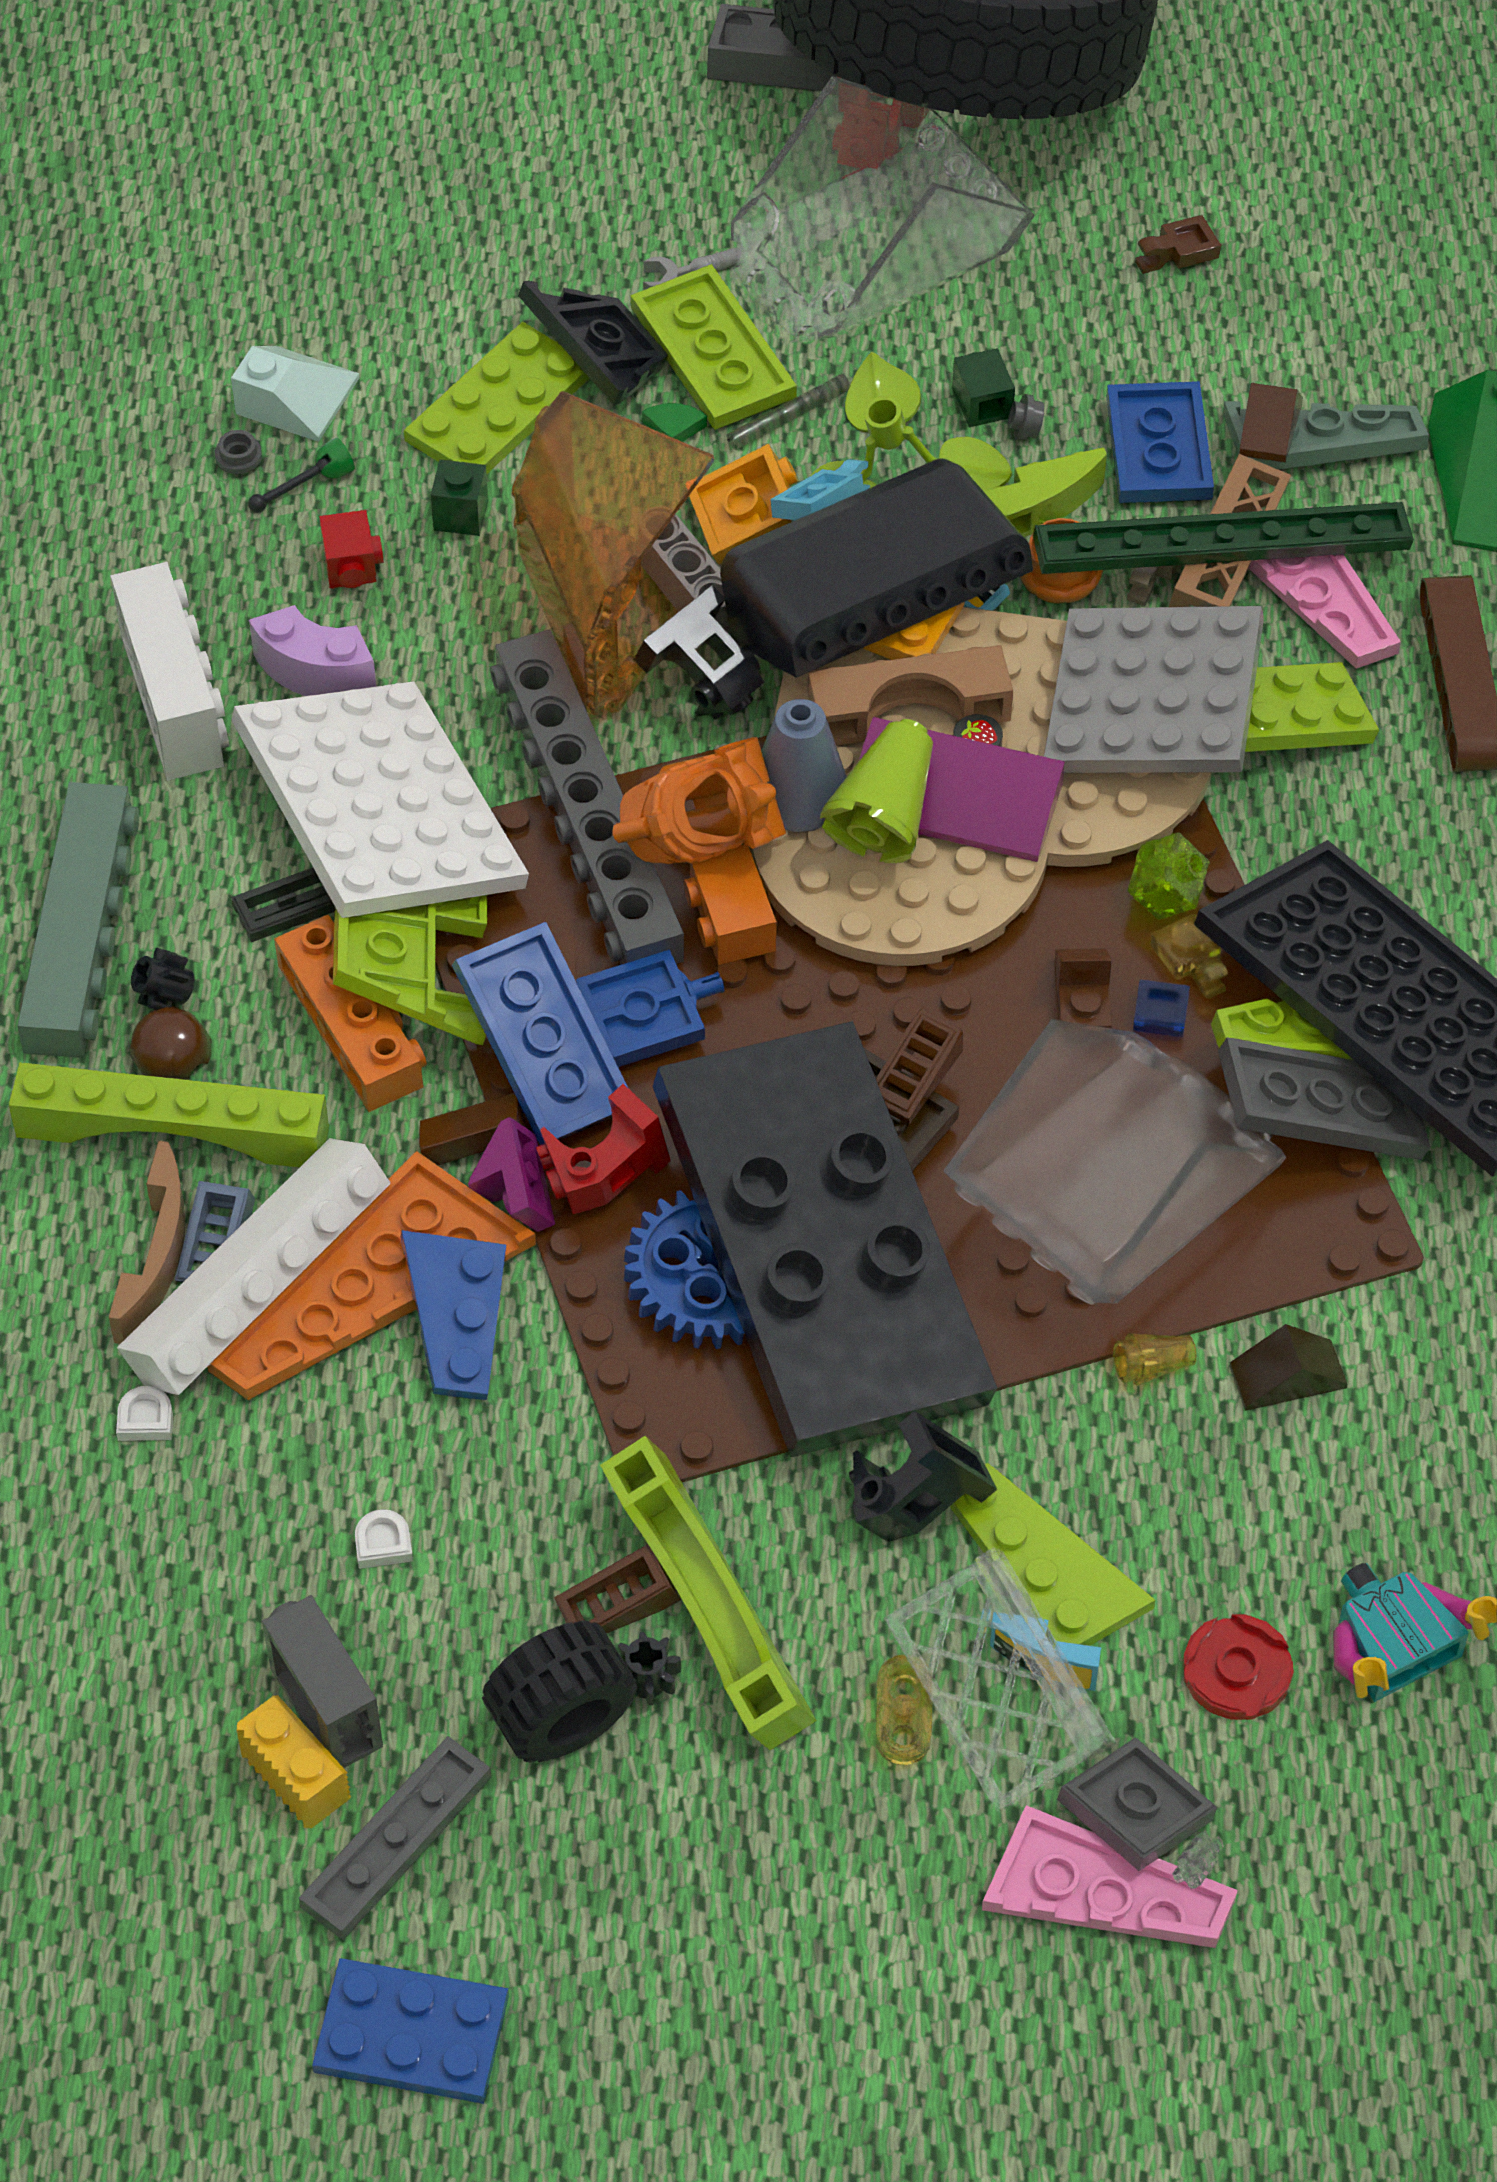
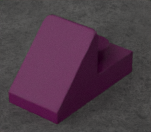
[468,1117,555,1232]

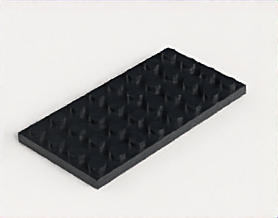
[1193,840,1497,1177]

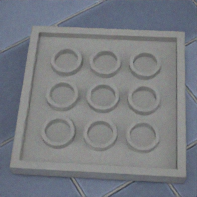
[1044,606,1264,773]

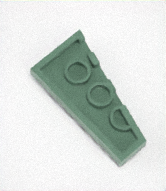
[1223,401,1429,470]

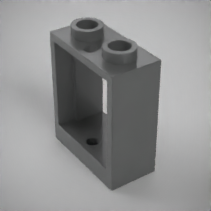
[262,1595,383,1768]

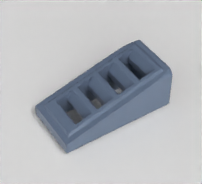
[175,1181,255,1283]

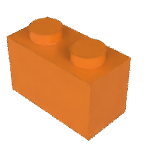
[683,845,776,965]

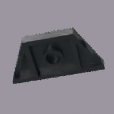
[518,280,668,405]

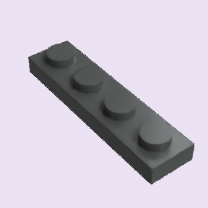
[299,1736,491,1940]

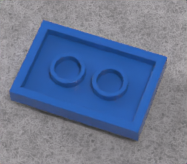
[1106,381,1214,503]
[312,1958,509,2104]

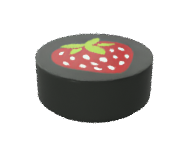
[953,714,1003,747]

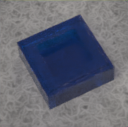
[1133,979,1190,1037]

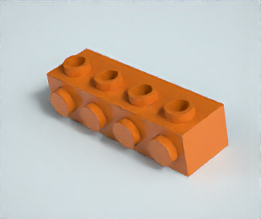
[274,914,427,1112]

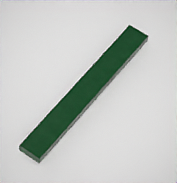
[1032,502,1414,574]

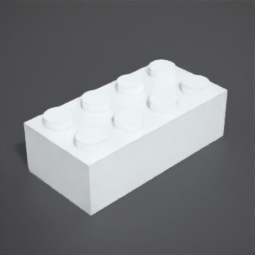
[110,562,229,781]

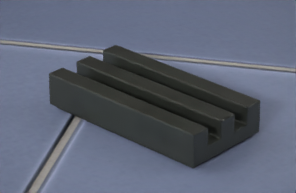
[231,867,336,943]

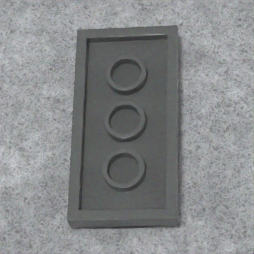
[1218,1037,1431,1160]

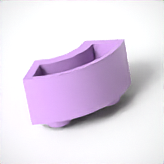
[249,605,376,696]

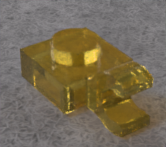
[1150,914,1227,999]

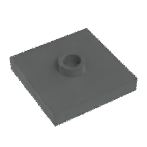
[1057,1737,1217,1871]

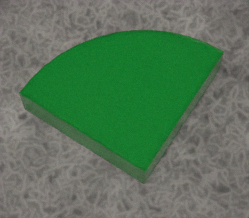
[642,403,707,449]

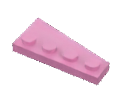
[1249,507,1401,669]
[982,1805,1238,1948]

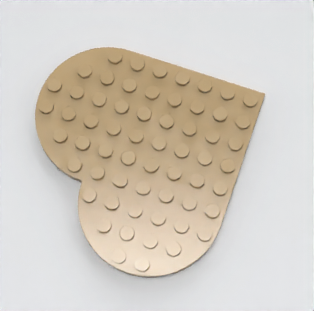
[752,607,1212,966]

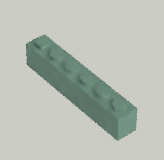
[17,782,139,1058]

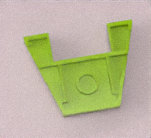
[333,895,487,1045]

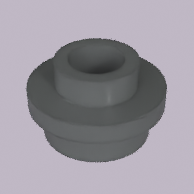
[1008,394,1044,441]
[215,430,262,474]

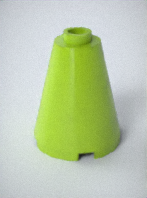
[820,719,933,863]

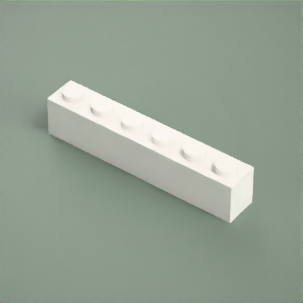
[117,1138,391,1395]

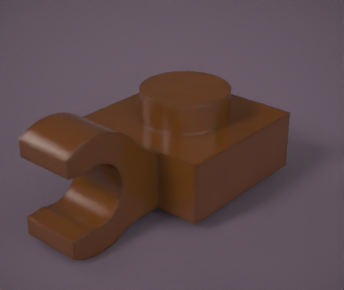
[1135,215,1221,274]

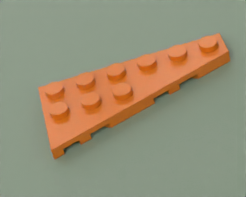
[207,1151,536,1400]

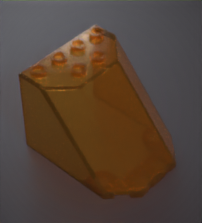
[512,391,714,715]

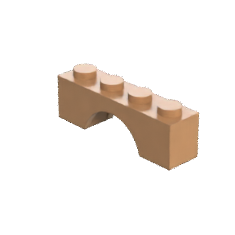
[808,645,1013,745]

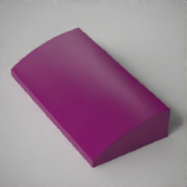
[858,717,1065,862]

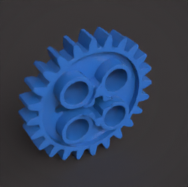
[623,1190,744,1349]

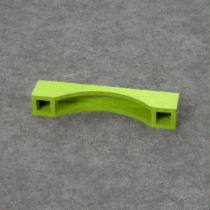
[9,1062,329,1168]
[600,1436,817,1750]

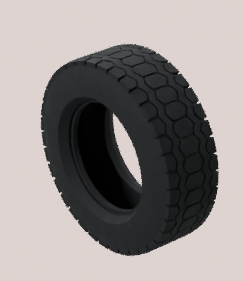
[773,0,1158,119]

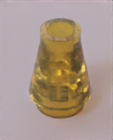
[1113,1333,1197,1386]

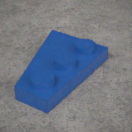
[400,1230,506,1400]

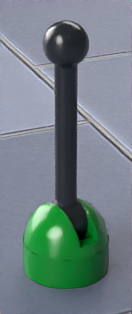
[248,437,355,513]

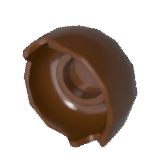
[130,1006,212,1080]

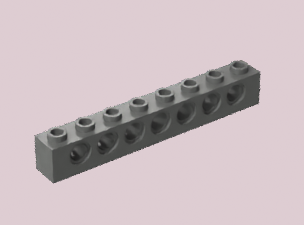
[490,629,684,965]

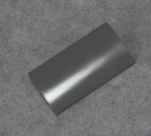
[707,4,881,98]

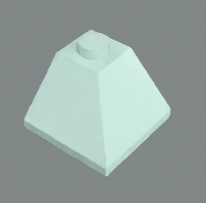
[231,346,359,442]

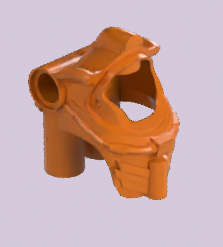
[612,737,786,864]

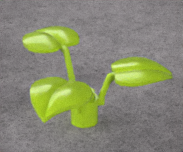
[811,352,1012,491]

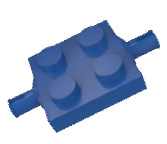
[576,949,724,1067]

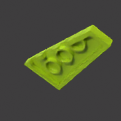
[950,1462,1156,1646]

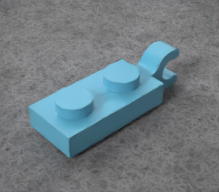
[770,459,870,522]

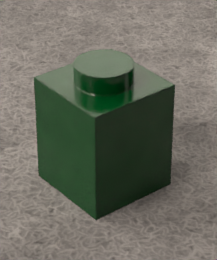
[952,348,1015,428]
[431,459,488,536]

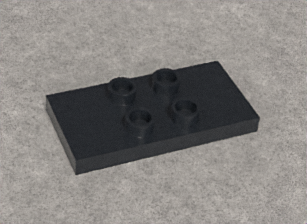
[652,1021,997,1457]

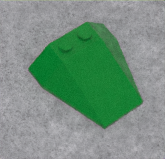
[1427,370,1497,552]

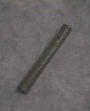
[726,374,850,450]

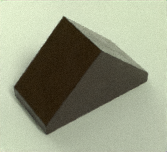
[1229,1324,1348,1411]

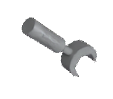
[643,246,746,290]

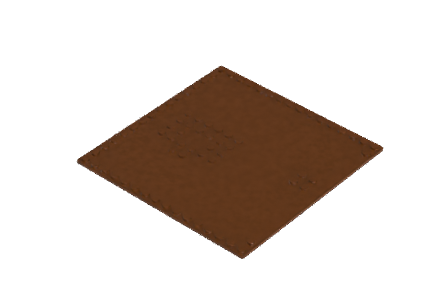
[435,735,1424,1483]

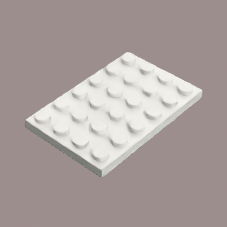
[232,681,529,918]

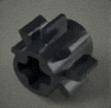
[131,947,195,1010]
[618,1632,681,1706]

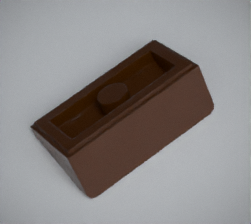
[419,1093,526,1165]

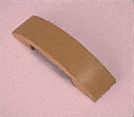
[109,1141,185,1344]

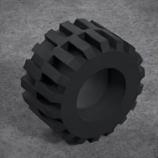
[482,1621,637,1763]

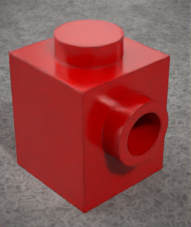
[319,510,384,588]

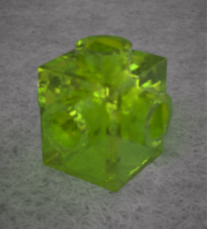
[1127,832,1210,920]

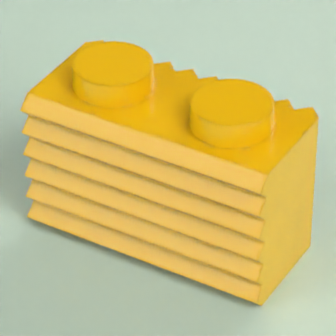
[236,1695,351,1828]

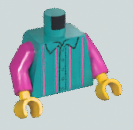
[1333,1563,1497,1702]

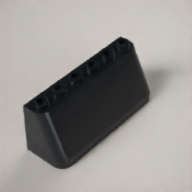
[720,458,1033,678]

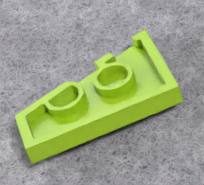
[1211,999,1353,1060]

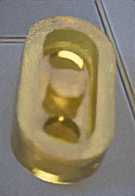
[875,1655,933,1765]

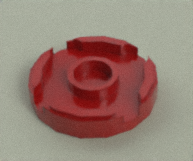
[1183,1614,1294,1720]

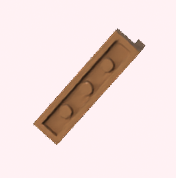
[1169,454,1291,607]

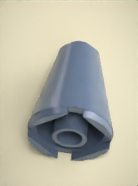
[762,699,847,832]

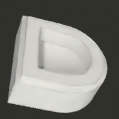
[116,1386,173,1441]
[355,1510,413,1569]

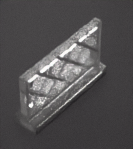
[884,1547,1116,1812]

